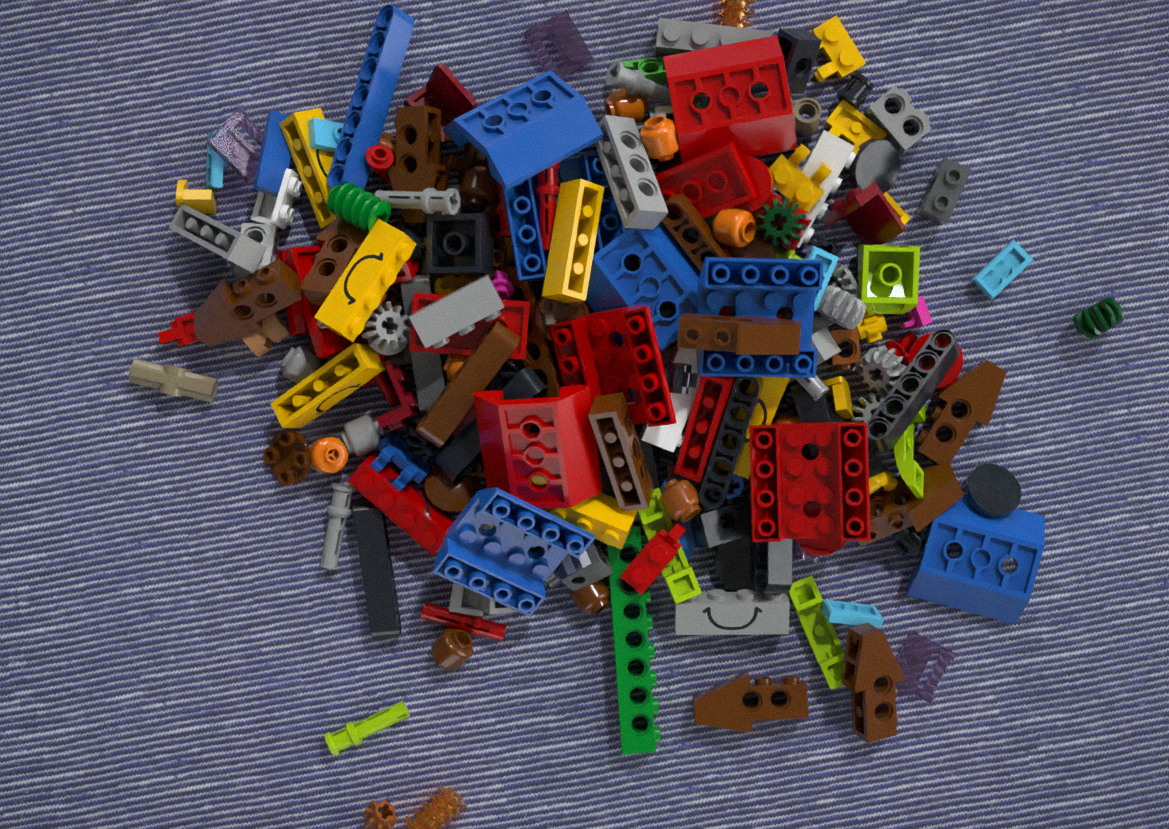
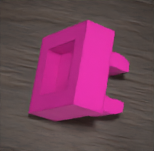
[900,295,933,329]

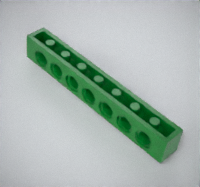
[607,524,661,754]

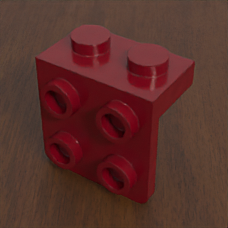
[403,63,478,146]
[821,182,905,245]
[376,362,422,432]

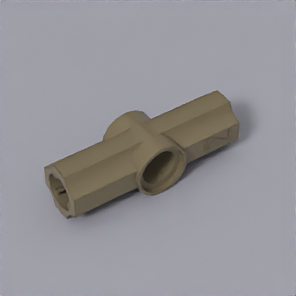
[128,359,218,402]

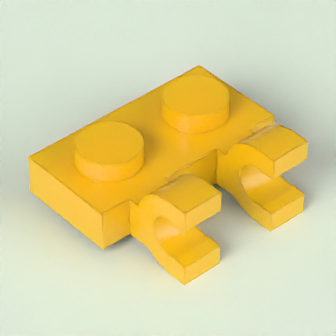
[811,15,866,83]
[824,99,888,170]
[769,143,832,212]

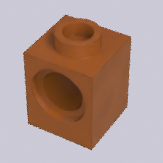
[828,328,861,370]

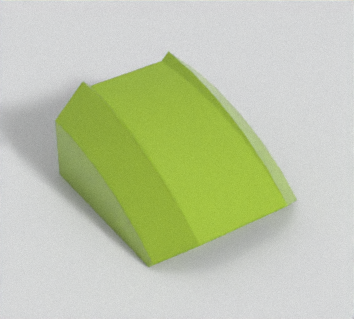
[858,244,920,314]

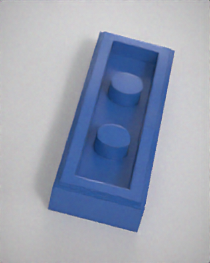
[253,110,291,197]

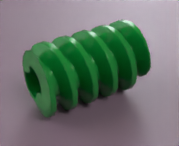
[326,182,391,233]

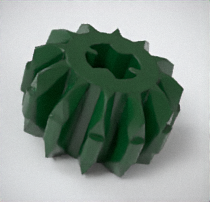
[756,197,806,247]
[1072,297,1125,340]

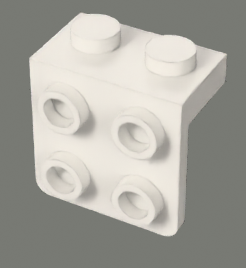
[251,168,303,230]

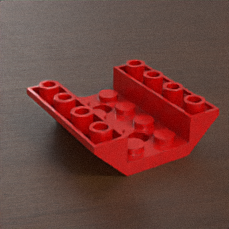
[663,35,797,163]
[549,305,677,427]
[473,385,603,509]
[749,422,871,542]

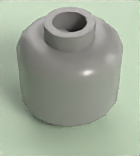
[280,345,322,384]
[341,415,385,457]

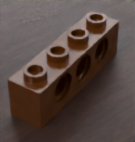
[588,392,654,512]

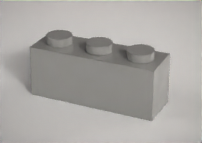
[409,274,504,350]

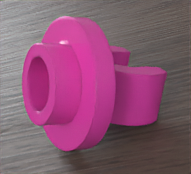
[491,270,514,299]

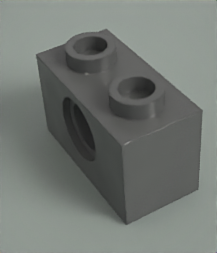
[916,158,972,225]

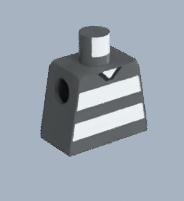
[546,539,614,591]

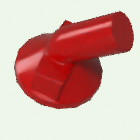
[365,145,394,183]
[882,331,917,364]

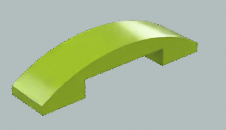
[894,388,926,499]
[637,487,702,604]
[788,575,844,690]

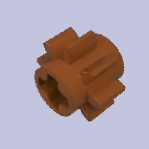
[361,799,398,829]

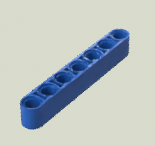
[327,4,414,189]

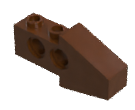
[387,106,450,225]
[301,217,369,306]
[194,259,302,347]
[677,313,802,355]
[914,360,1007,465]
[858,462,964,547]
[840,623,905,743]
[693,671,809,732]

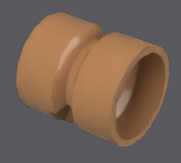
[241,312,290,358]

